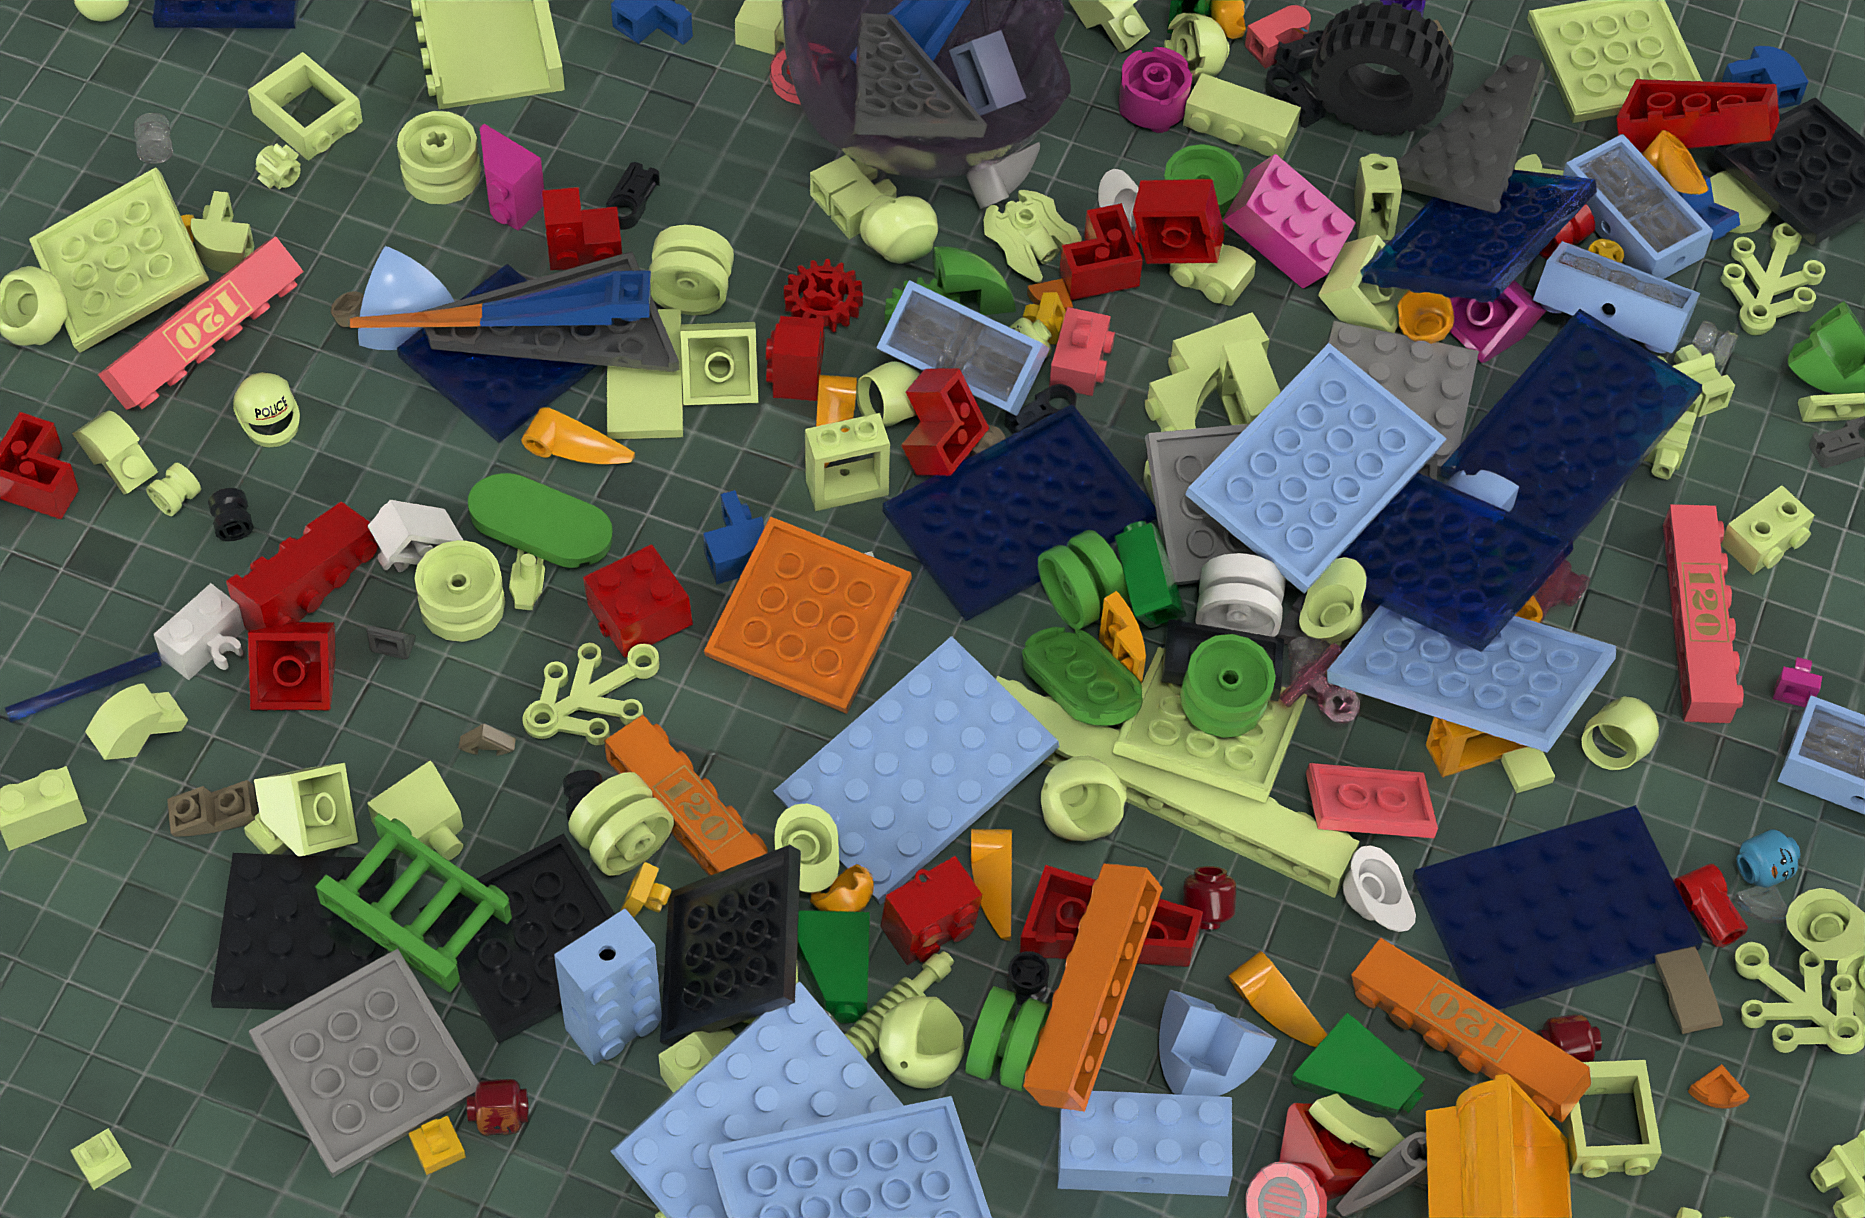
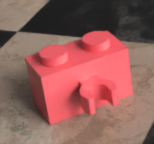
[1049,307,1115,396]

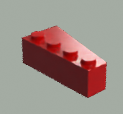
[1616,79,1780,152]
[226,501,379,631]
[1020,865,1203,967]

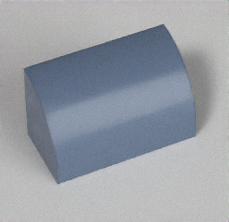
[949,30,1026,116]

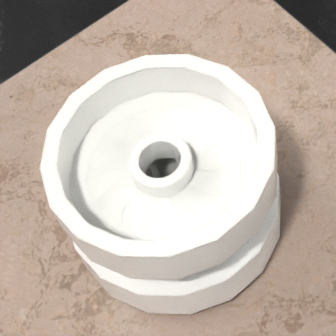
[1195,553,1286,637]

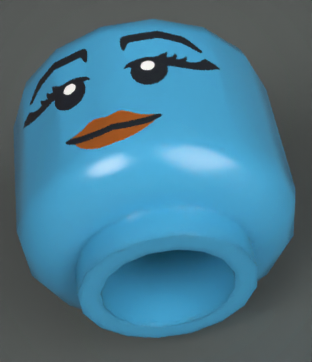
[1736,829,1801,889]

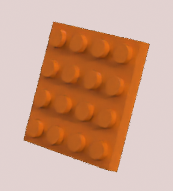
[704,516,912,714]

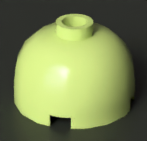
[1164,13,1229,84]

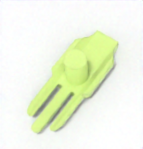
[509,549,545,610]

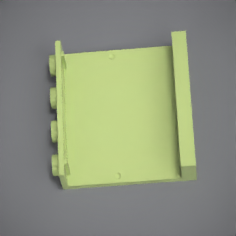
[411,0,565,110]

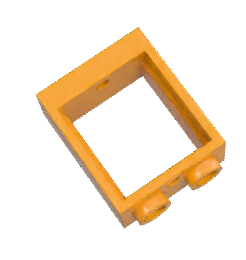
[1426,717,1528,777]

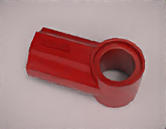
[1673,863,1748,948]

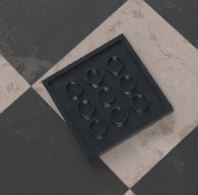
[1712,97,1865,245]
[419,833,615,1044]
[660,844,801,1047]
[211,853,397,1010]

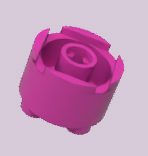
[1118,47,1192,133]

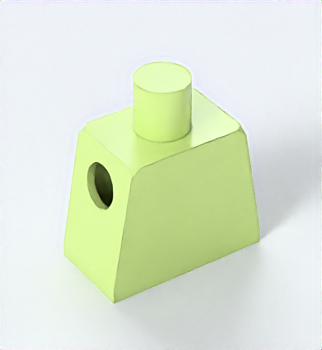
[1354,154,1402,241]
[367,761,463,861]

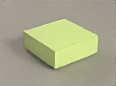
[1501,747,1555,794]

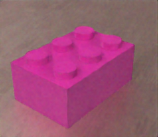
[1222,153,1356,289]

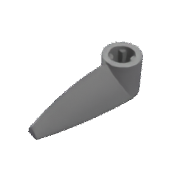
[966,142,1040,209]
[1335,1132,1428,1218]

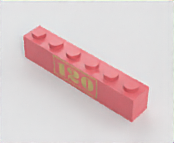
[98,236,304,410]
[1663,504,1744,723]

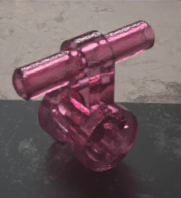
[1535,557,1590,624]
[1279,643,1360,723]

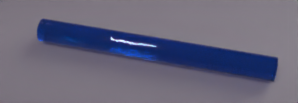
[4,651,162,722]

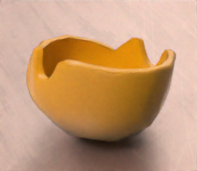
[1210,0,1246,39]
[1397,285,1454,344]
[810,864,874,912]

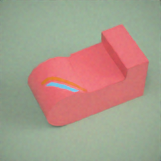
[1245,5,1311,69]

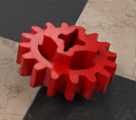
[784,259,863,332]

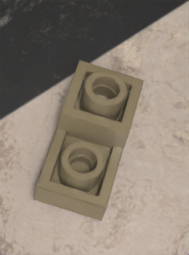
[167,780,258,837]
[1655,947,1723,1034]

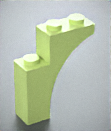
[1145,312,1269,432]

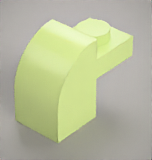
[1068,0,1150,53]
[191,191,255,273]
[72,411,158,494]
[85,683,188,760]

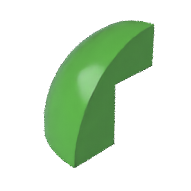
[932,246,1016,315]
[1788,300,1865,394]

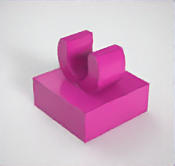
[1772,657,1823,707]

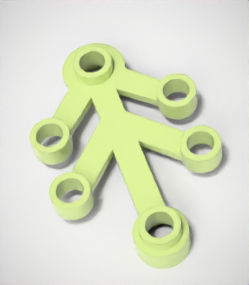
[1721,222,1825,335]
[523,643,660,745]
[1735,942,1865,1054]

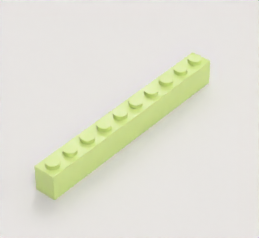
[996,676,1360,898]

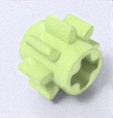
[255,144,301,189]

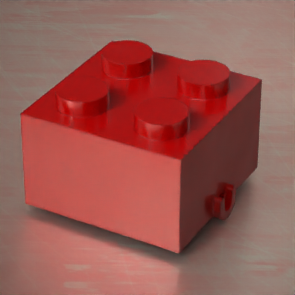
[1133,179,1225,264]
[583,544,693,658]
[880,856,983,965]

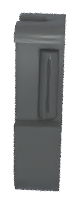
[1809,416,1865,468]

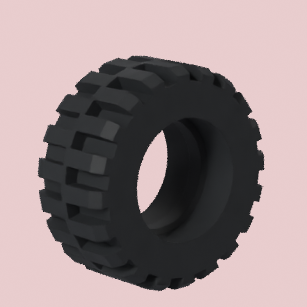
[1311,1,1454,136]

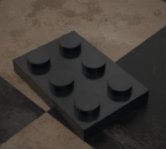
[1161,619,1284,701]

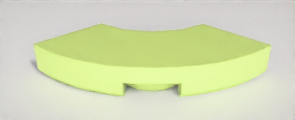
[1308,1093,1405,1158]

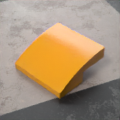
[1099,591,1146,684]

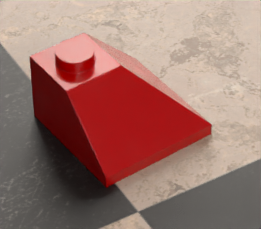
[248,622,336,710]
[1279,1103,1374,1201]

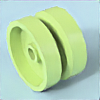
[397,111,481,204]
[648,224,734,316]
[414,540,505,642]
[568,772,674,876]

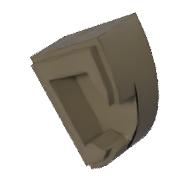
[458,724,516,756]

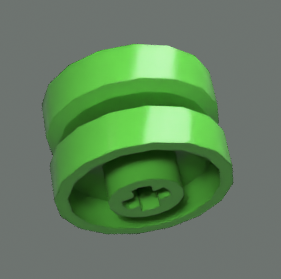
[1164,144,1244,231]
[1038,530,1129,630]
[1180,634,1276,738]
[965,986,1051,1092]

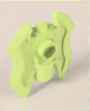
[983,190,1082,283]

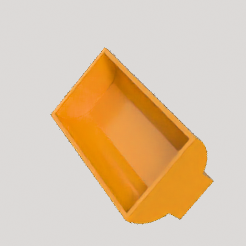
[1426,1073,1572,1218]

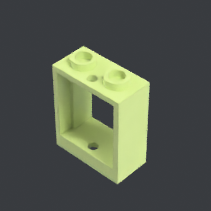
[248,52,363,161]
[1216,337,1281,425]
[805,413,890,511]
[1562,1060,1662,1177]

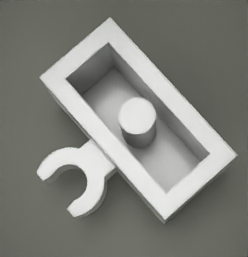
[368,500,463,572]
[154,583,245,680]

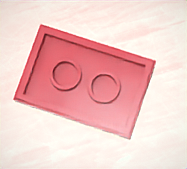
[1306,763,1438,838]

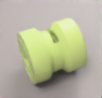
[146,463,201,516]

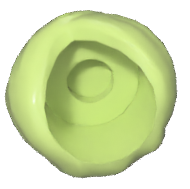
[860,195,938,264]
[0,266,67,346]
[1041,756,1127,841]
[878,996,965,1089]

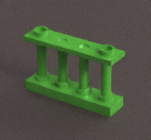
[316,813,512,993]

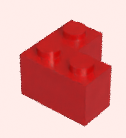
[542,187,622,271]
[1059,203,1143,300]
[766,316,825,401]
[901,368,989,476]
[0,412,79,519]

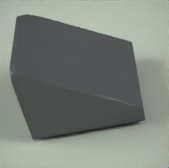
[366,625,416,659]

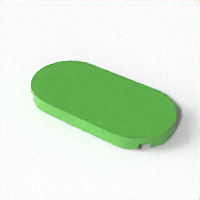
[468,473,613,568]
[1022,627,1143,726]

